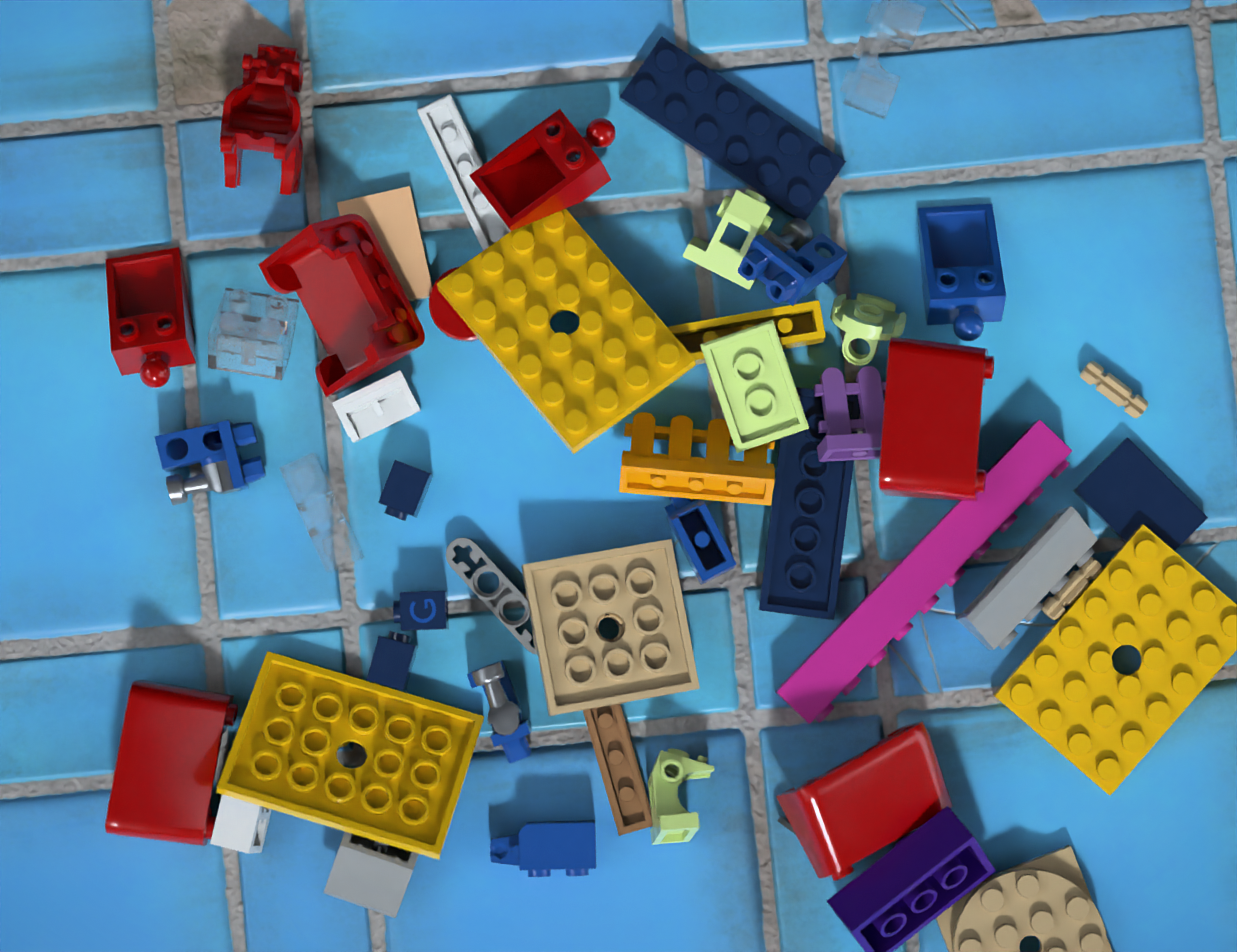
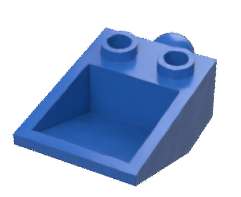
[917,204,1006,341]

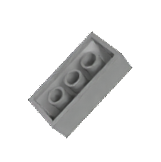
[956,506,1098,650]

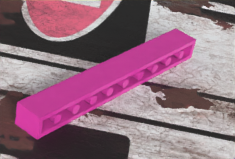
[774,419,1072,724]

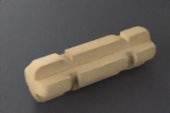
[1080,361,1148,418]
[1041,557,1103,620]

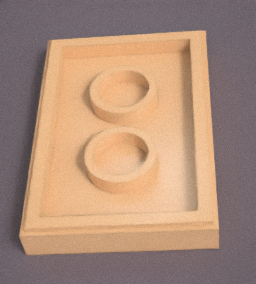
[337,186,433,302]

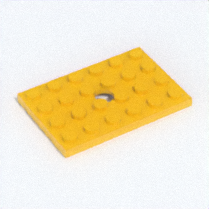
[437,209,696,454]
[993,524,1237,796]
[217,651,484,860]

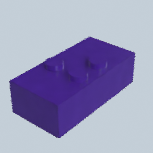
[826,806,996,952]

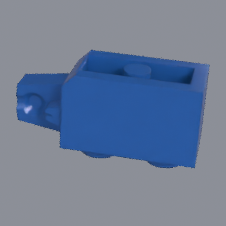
[664,497,737,585]
[490,820,596,877]

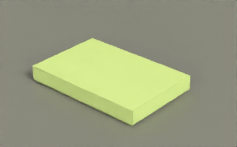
[700,320,809,453]

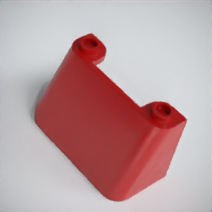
[258,214,425,397]
[879,337,994,502]
[105,680,238,846]
[776,721,953,881]

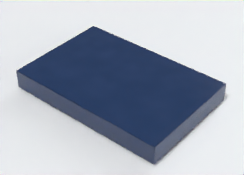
[1073,438,1208,551]

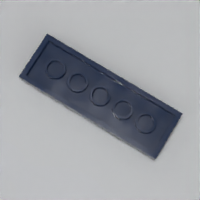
[619,36,846,221]
[758,387,860,620]

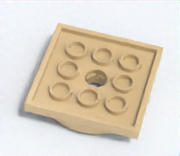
[521,539,700,716]
[935,845,1113,952]

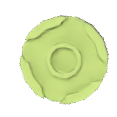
[830,293,907,366]

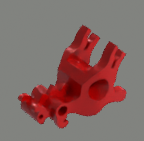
[220,44,303,195]

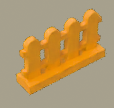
[619,412,775,506]

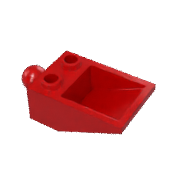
[469,109,616,231]
[105,247,196,388]

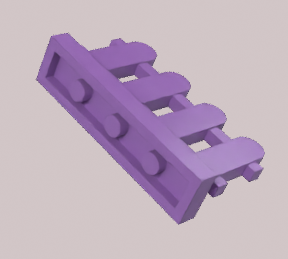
[813,366,886,462]

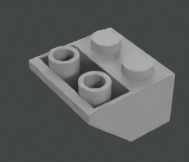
[323,832,419,918]

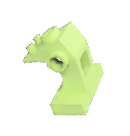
[683,189,773,290]
[648,748,715,845]

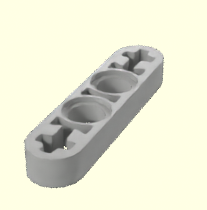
[446,538,537,654]

